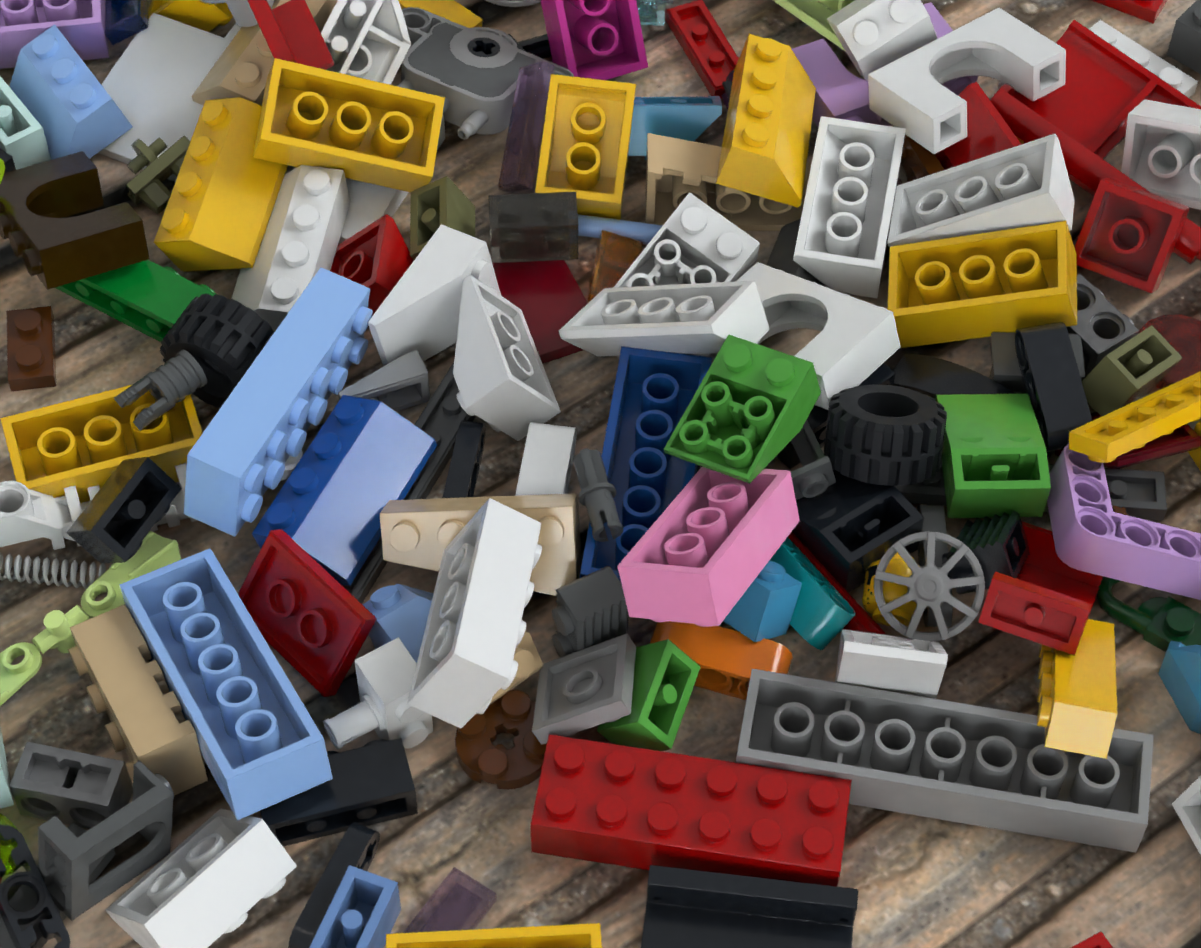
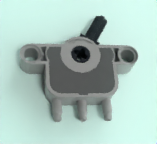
[397,7,574,140]

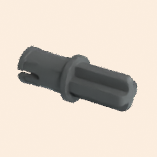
[573,448,623,542]

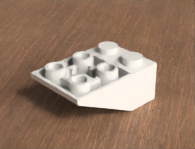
[613,192,760,288]

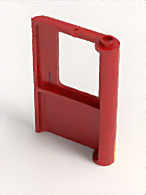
[990,20,1201,265]

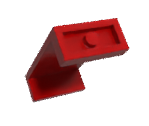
[978,521,1103,656]

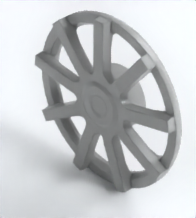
[874,531,985,641]

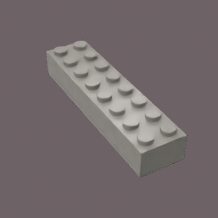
[736,669,1154,853]

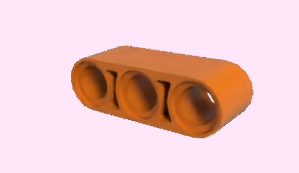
[649,621,793,700]

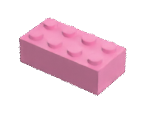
[617,467,800,627]

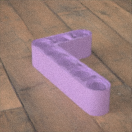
[1047,444,1201,600]

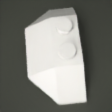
[321,0,411,85]

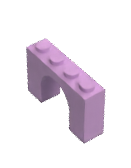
[792,2,978,127]

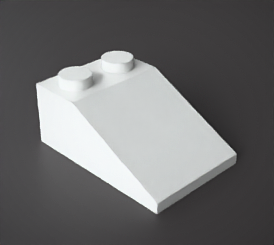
[368,224,501,366]
[453,275,561,441]
[835,629,948,699]

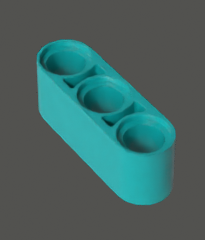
[769,537,855,650]

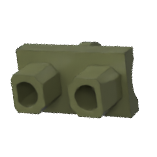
[126,135,190,214]

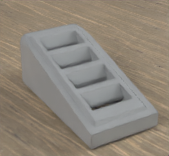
[338,350,430,411]

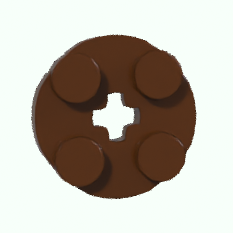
[455,690,547,790]

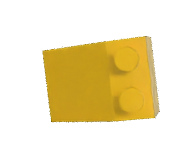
[535,74,636,220]

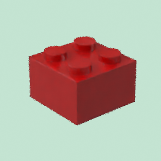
[1074,177,1190,294]

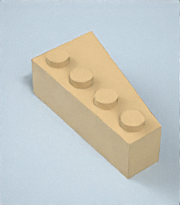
[380,493,582,596]

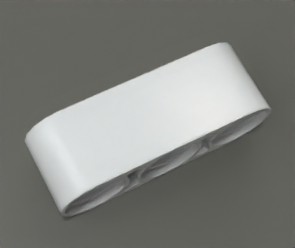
[515,422,577,496]

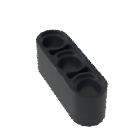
[1015,322,1092,452]

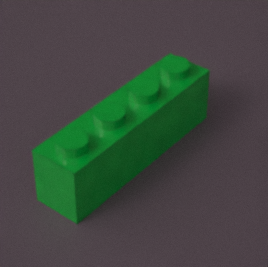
[55,260,218,342]

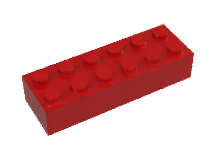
[531,734,851,887]

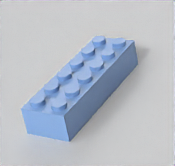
[184,267,373,537]
[119,548,333,821]

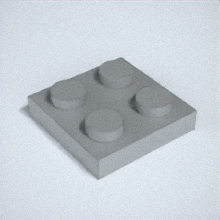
[532,634,636,745]

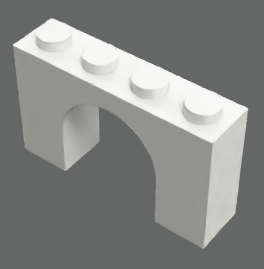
[868,8,1066,154]
[704,262,901,410]

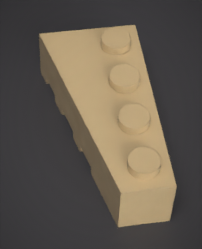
[645,133,812,231]
[68,604,208,796]

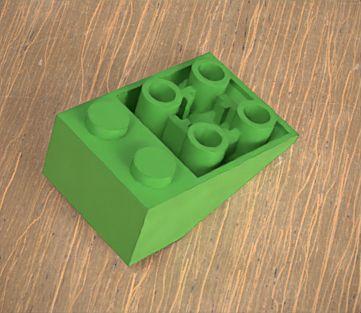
[663,334,821,484]
[935,394,1051,518]

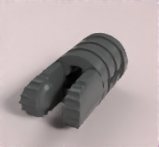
[114,350,207,431]

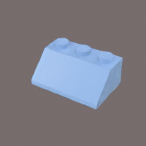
[9,24,133,160]

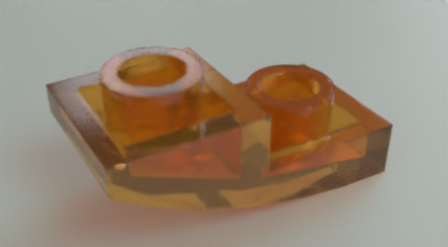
[588,230,643,302]

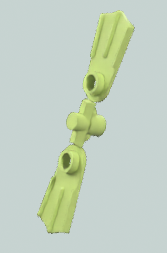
[0,531,182,706]

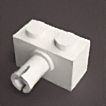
[323,637,433,749]

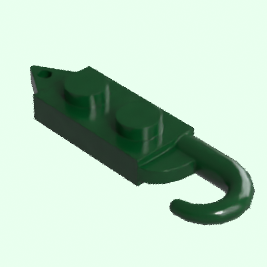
[1096,576,1201,652]

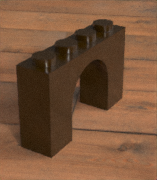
[0,151,150,290]

